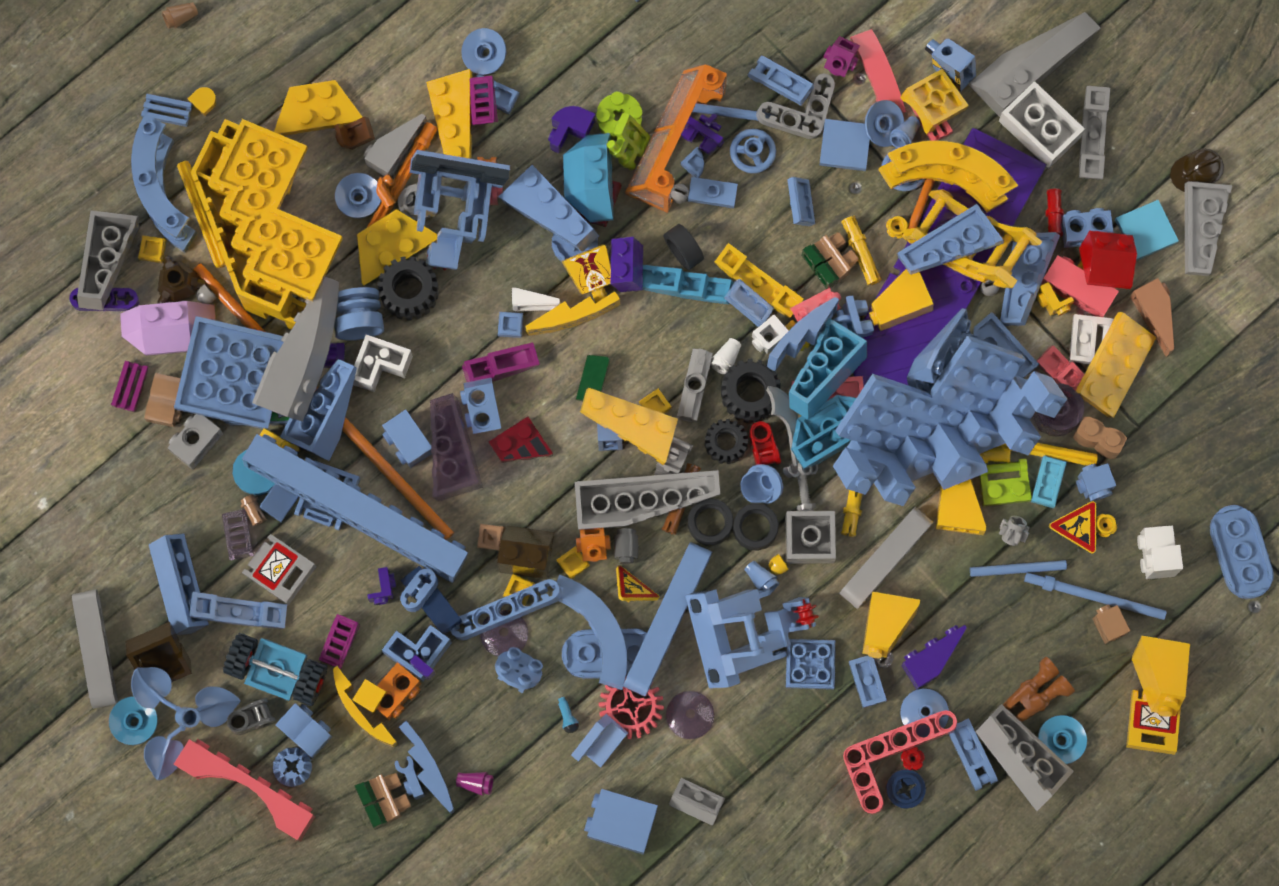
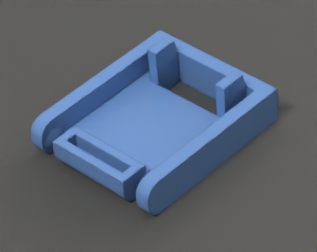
[294,461,360,531]

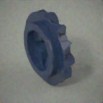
[886,769,926,809]

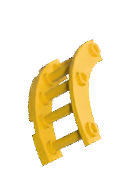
[879,141,1018,213]
[901,189,1042,288]

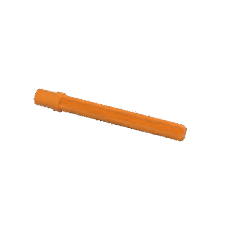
[367,122,438,227]

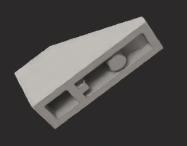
[364,114,427,177]

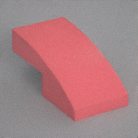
[1036,345,1084,395]

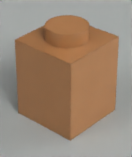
[1092,604,1130,644]

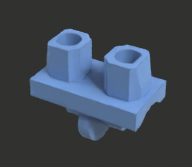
[833,296,874,338]

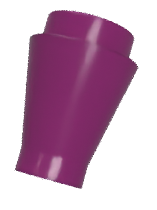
[456,772,494,796]

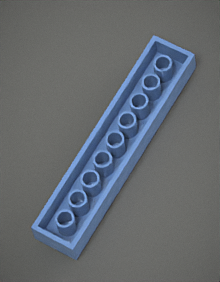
[242,434,468,583]

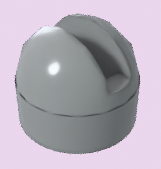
[670,184,689,204]
[980,279,1000,296]
[196,284,217,304]

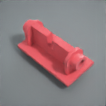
[790,288,841,322]

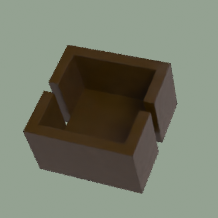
[125,622,192,683]

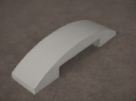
[1079,86,1110,180]

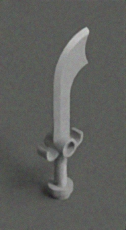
[766,386,818,511]

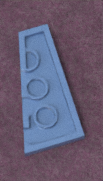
[897,204,1003,275]
[1000,232,1060,326]

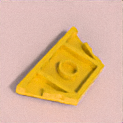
[274,80,362,136]
[356,209,437,286]

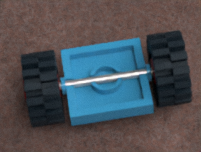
[223,632,328,706]

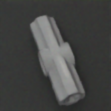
[677,349,713,422]

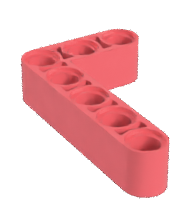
[843,710,957,814]

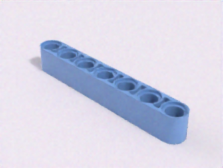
[623,542,712,697]

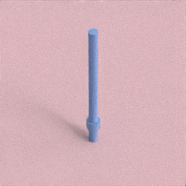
[1024,572,1166,620]

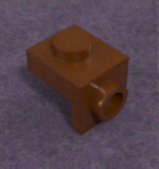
[335,116,375,150]

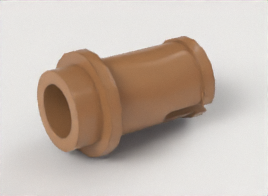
[240,494,267,526]

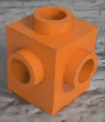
[576,528,611,562]

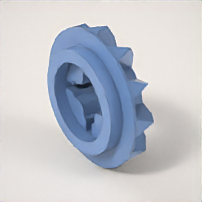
[273,748,312,787]

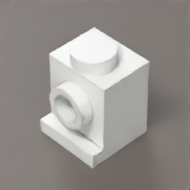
[752,315,788,354]

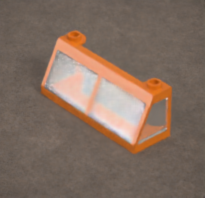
[625,64,727,213]

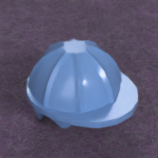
[740,464,783,504]

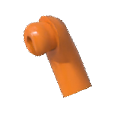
[376,174,396,209]

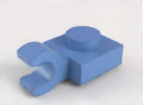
[395,756,425,800]

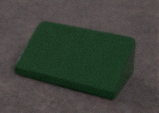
[576,355,610,402]

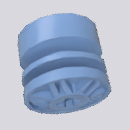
[334,287,384,340]

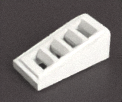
[512,288,560,311]

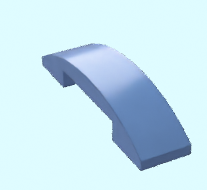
[190,592,287,629]

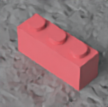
[1041,255,1119,317]

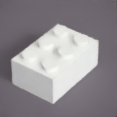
[999,81,1085,169]

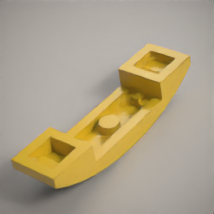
[714,243,804,318]
[333,666,398,747]

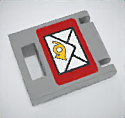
[242,534,317,606]

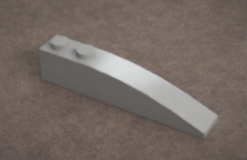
[969,12,1101,117]
[252,277,339,422]
[575,470,720,530]

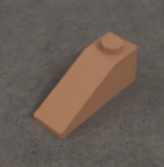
[1130,278,1174,357]

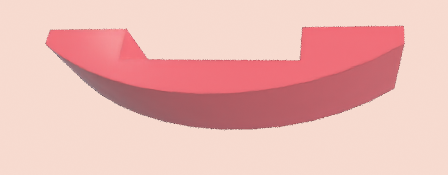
[850,29,906,114]

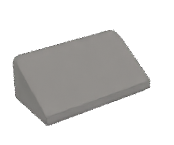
[669,778,725,825]

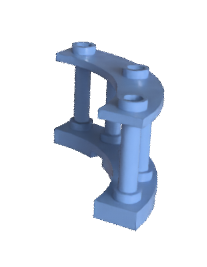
[131,113,197,253]

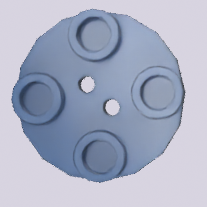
[495,647,543,693]

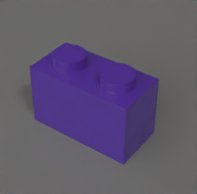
[611,237,643,292]

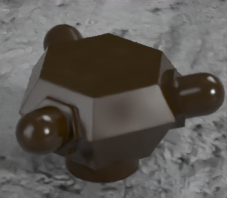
[157,256,207,304]

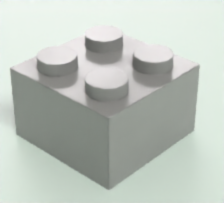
[785,511,836,564]

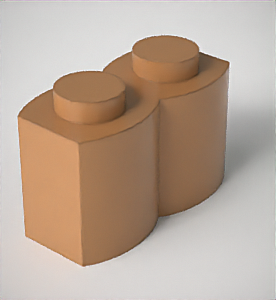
[144,373,183,427]
[1073,417,1127,459]

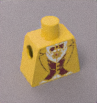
[562,245,611,304]

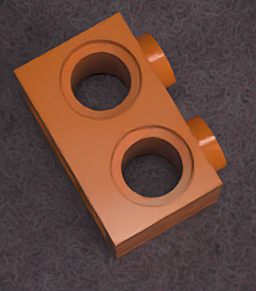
[376,662,421,721]

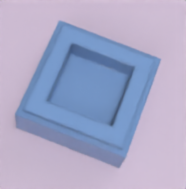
[498,312,523,338]

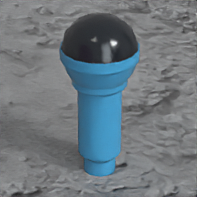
[558,697,579,733]

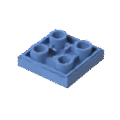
[819,119,870,171]
[786,639,835,689]

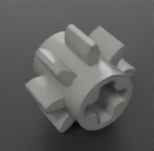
[999,516,1029,546]

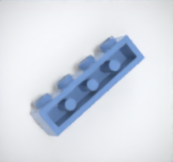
[149,534,209,635]

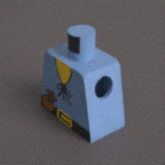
[925,39,976,92]

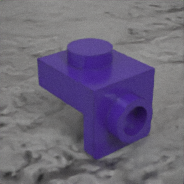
[367,567,396,605]

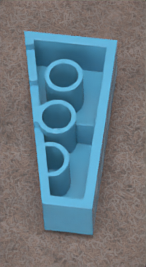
[789,318,867,420]

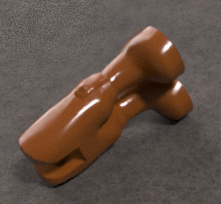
[1003,657,1075,723]

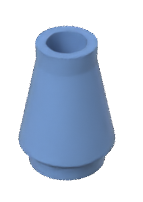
[890,116,921,148]
[745,561,779,593]

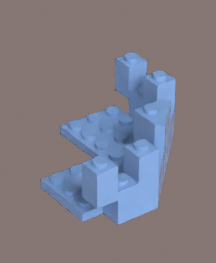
[833,336,1067,506]

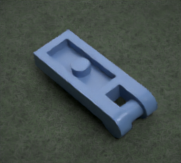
[748,56,814,106]
[947,718,998,791]

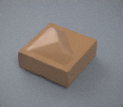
[477,524,505,550]

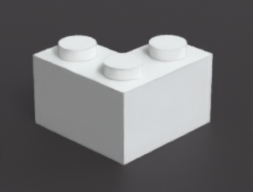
[353,335,413,392]
[1137,526,1183,579]

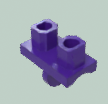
[681,113,724,155]

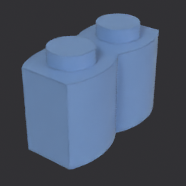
[276,703,332,759]

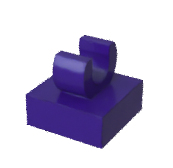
[323,343,345,368]

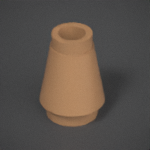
[162,2,198,29]

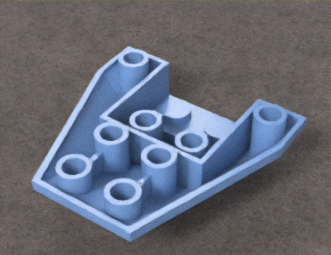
[907,308,973,392]

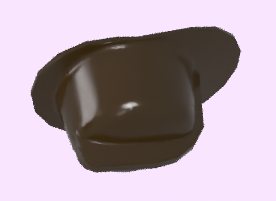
[1170,148,1224,192]

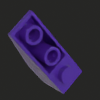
[901,625,966,690]

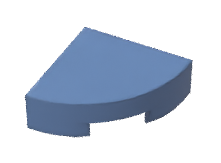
[681,147,704,178]

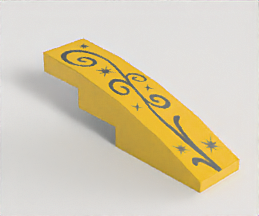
[525,292,620,336]

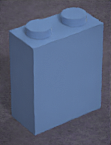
[584,789,658,855]

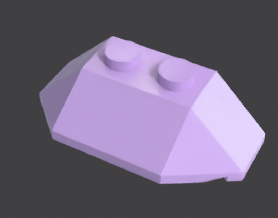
[120,301,216,356]

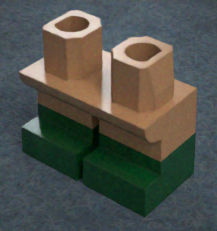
[801,233,859,289]
[354,773,411,830]

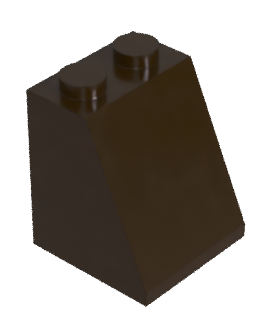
[497,525,554,580]

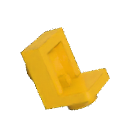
[1037,282,1074,316]

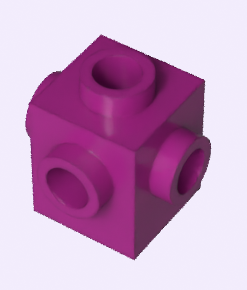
[823,36,860,77]

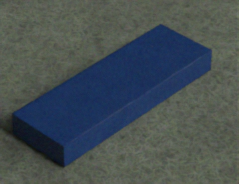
[401,566,462,635]

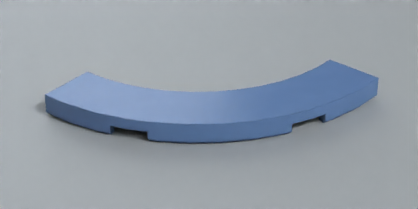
[552,575,627,690]

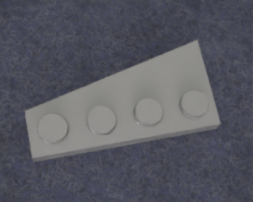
[1185,181,1232,276]

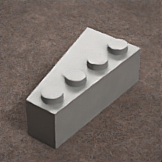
[77,211,139,310]
[976,704,1074,811]

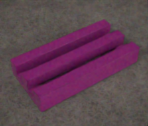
[111,360,149,413]

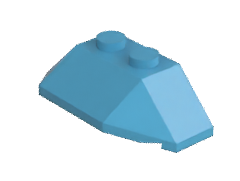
[563,133,613,222]
[791,395,856,469]

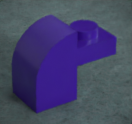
[548,106,596,153]

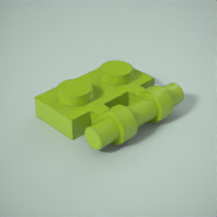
[607,113,651,170]

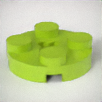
[596,91,642,139]

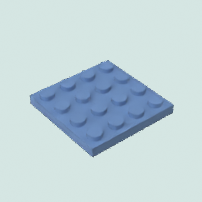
[174,316,284,430]

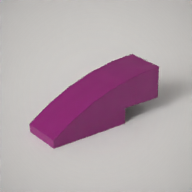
[462,342,540,382]

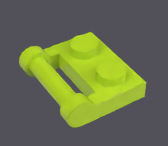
[979,458,1032,507]

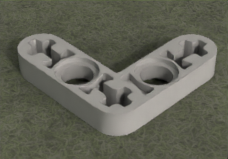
[756,73,835,139]

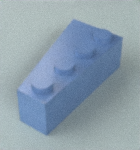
[498,165,599,252]

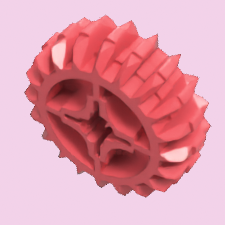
[599,677,664,739]

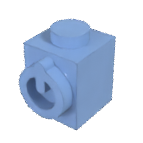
[1076,463,1116,501]

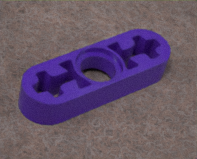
[69,288,139,311]

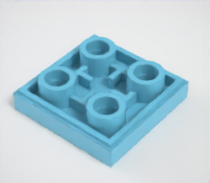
[1115,200,1179,261]

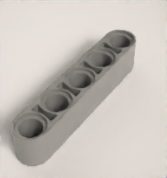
[839,507,934,609]
[72,589,118,709]

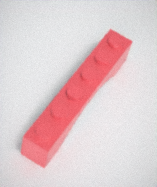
[174,739,315,842]

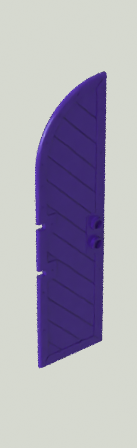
[853,128,1047,386]

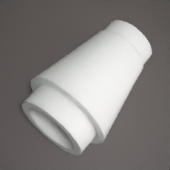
[711,338,741,374]

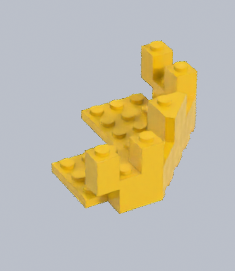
[191,119,343,330]

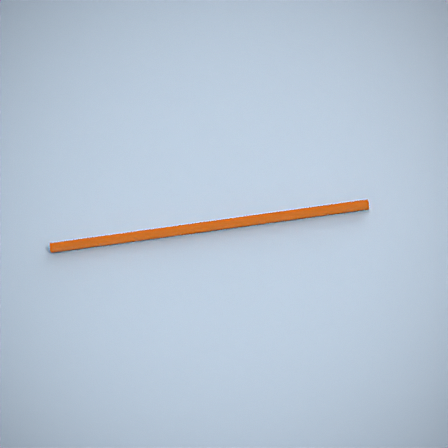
[193,263,454,540]

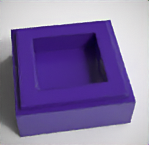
[410,655,435,680]

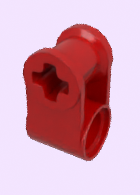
[749,421,781,465]

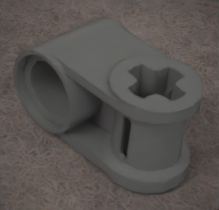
[227,698,276,735]

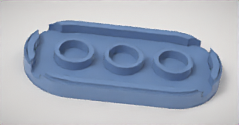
[1210,505,1274,599]
[562,629,647,679]

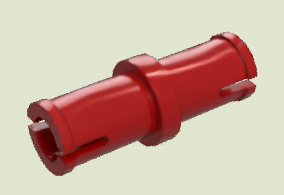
[1045,188,1064,237]

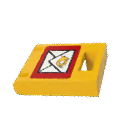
[1126,690,1181,755]

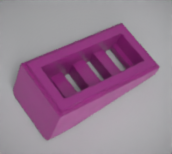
[470,76,498,125]
[319,614,360,669]

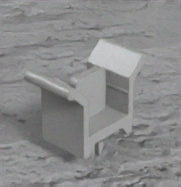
[654,437,693,475]

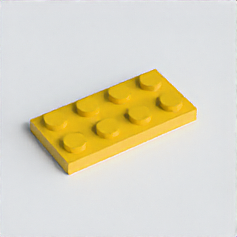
[1075,312,1157,418]

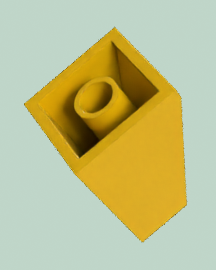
[1132,636,1190,717]

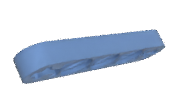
[450,579,562,640]

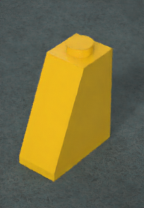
[869,269,933,331]
[936,479,986,535]
[862,592,920,658]

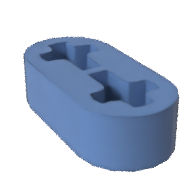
[400,569,438,612]

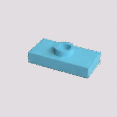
[1031,455,1066,508]

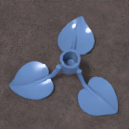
[131,667,240,780]

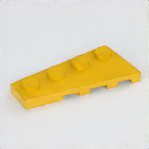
[426,69,472,159]
[580,388,678,465]

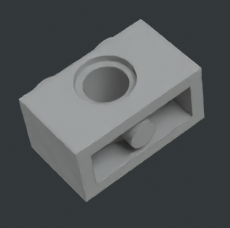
[168,414,223,470]

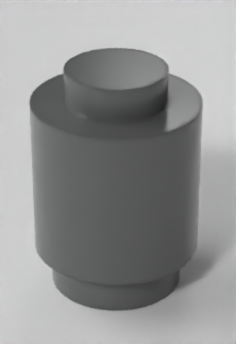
[614,528,638,564]

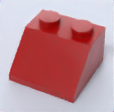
[1079,230,1137,289]

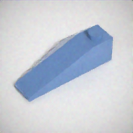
[280,359,357,461]

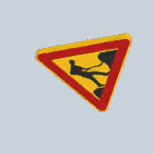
[1049,501,1096,554]
[616,565,660,602]

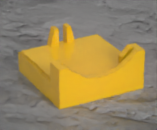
[900,69,969,135]

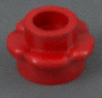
[901,747,925,770]

